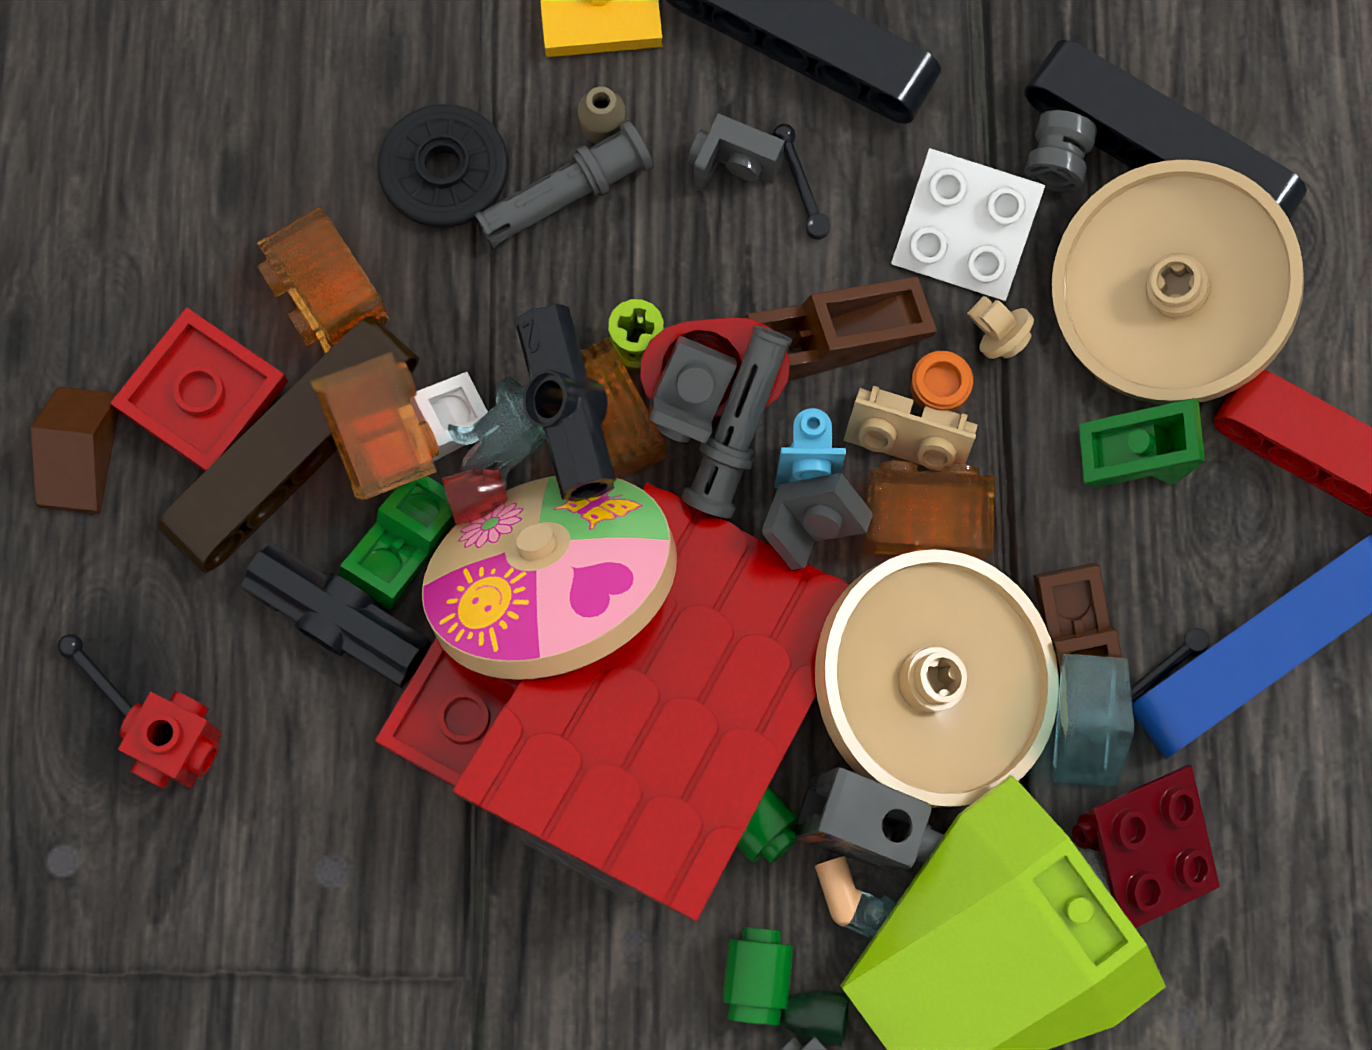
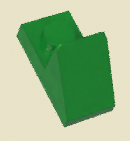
[1079,398,1205,488]

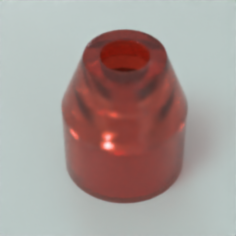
[442,469,508,526]

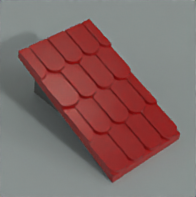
[452,482,850,923]

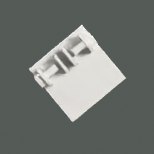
[891,148,1045,301]

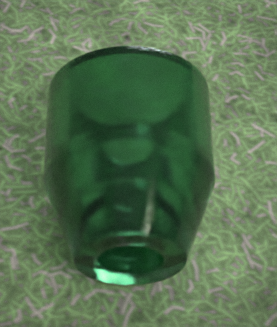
[784,989,850,1047]

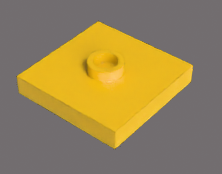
[540,0,662,57]

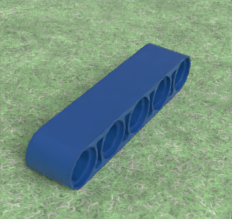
[1127,534,1372,759]

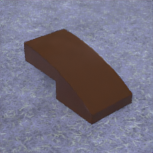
[1033,563,1128,704]

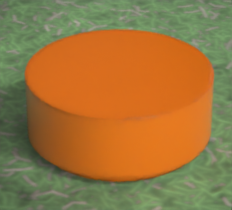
[910,351,973,412]

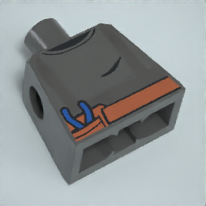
[793,767,946,871]

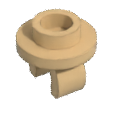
[967,296,1034,359]

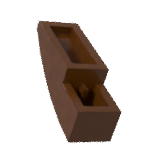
[744,277,937,381]

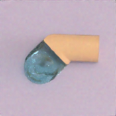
[815,856,897,938]

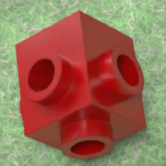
[118,691,222,789]

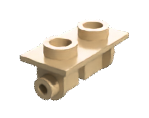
[843,386,978,477]

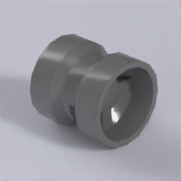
[1024,110,1098,192]

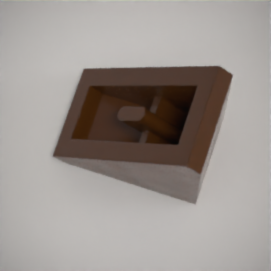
[30,387,119,514]

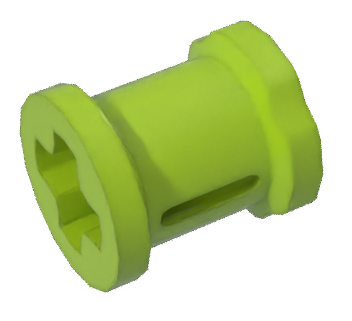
[608,299,664,371]

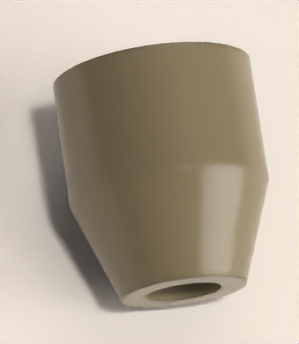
[578,86,626,144]

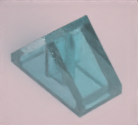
[1052,654,1134,786]

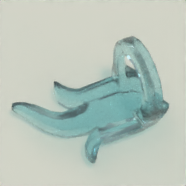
[448,377,546,509]

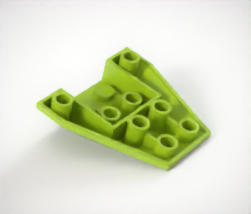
[840,775,1166,1050]

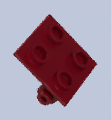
[1072,765,1220,928]

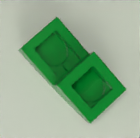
[339,467,465,611]

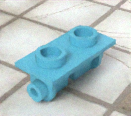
[775,408,846,488]

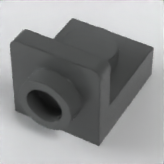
[687,113,785,190]
[649,335,737,443]
[762,473,873,570]

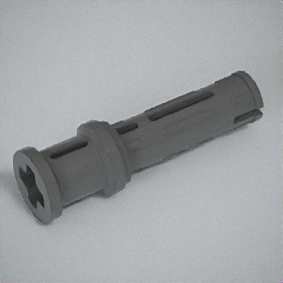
[474,120,654,249]
[681,326,792,518]

